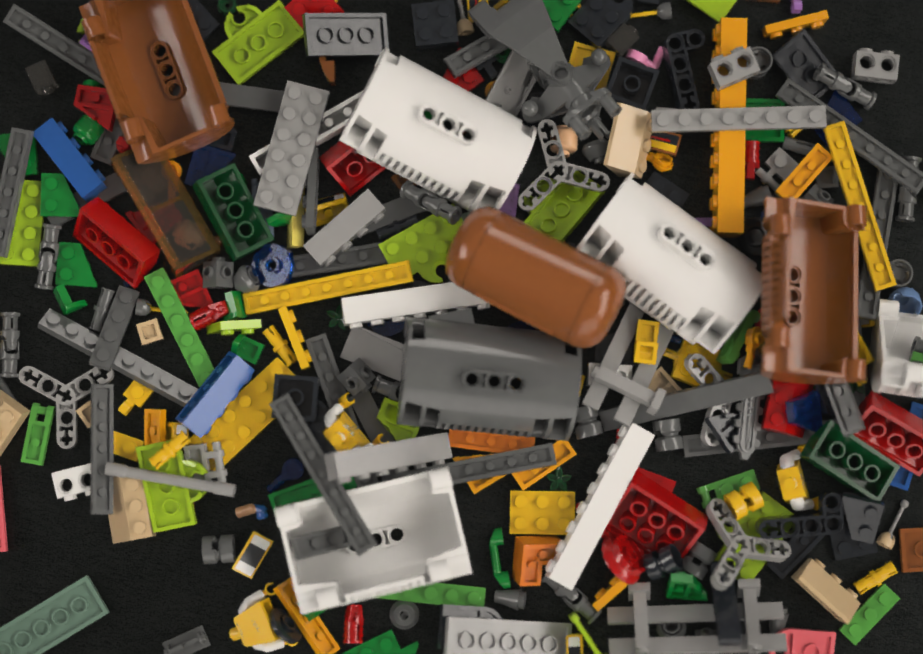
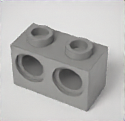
[707,46,760,91]
[851,48,900,85]

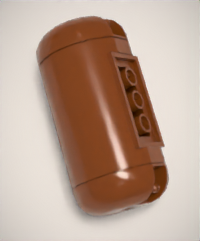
[445,206,627,348]

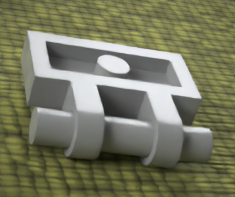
[755,147,798,198]
[183,441,228,483]

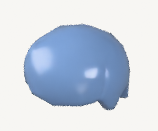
[888,287,923,315]

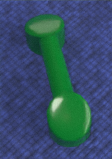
[489,528,511,589]

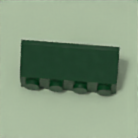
[192,163,274,262]
[799,420,900,501]

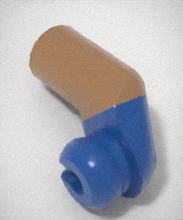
[235,503,268,520]

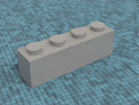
[303,189,386,267]

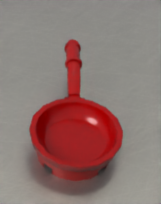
[575,502,645,585]

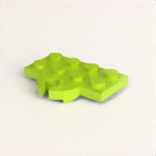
[212,0,304,85]
[523,171,605,242]
[0,180,44,267]
[378,203,463,283]
[135,440,208,533]
[715,491,794,581]

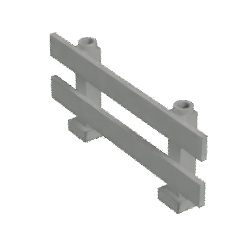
[582,302,674,427]
[607,579,787,654]

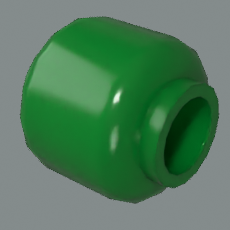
[73,114,104,146]

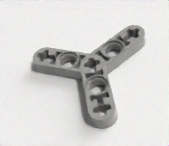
[518,119,610,212]
[684,353,741,446]
[19,366,114,449]
[705,498,791,591]

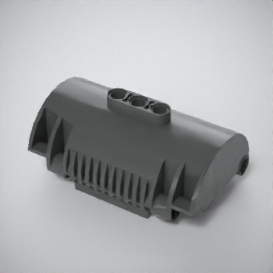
[397,317,582,441]

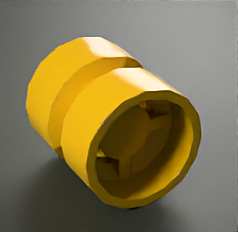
[723,482,764,520]

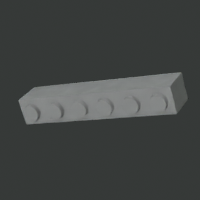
[324,432,453,484]

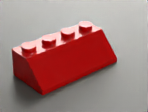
[319,141,385,196]
[72,197,160,289]
[761,379,814,438]
[853,391,923,477]

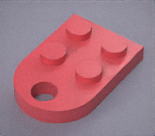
[768,628,836,654]

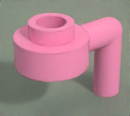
[625,46,664,70]

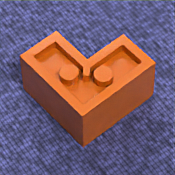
[512,535,561,586]

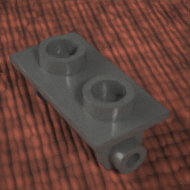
[162,625,211,654]

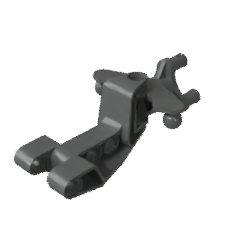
[468,0,622,142]

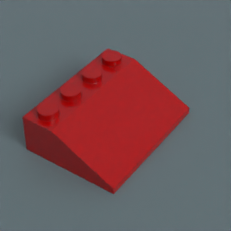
[605,470,709,559]

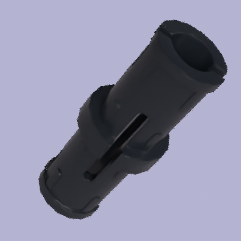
[376,214,418,242]

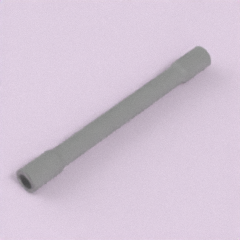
[105,462,236,497]

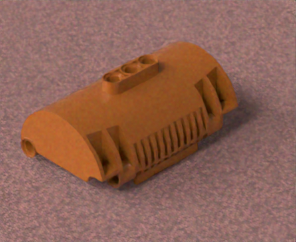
[79,0,234,164]
[761,196,867,384]

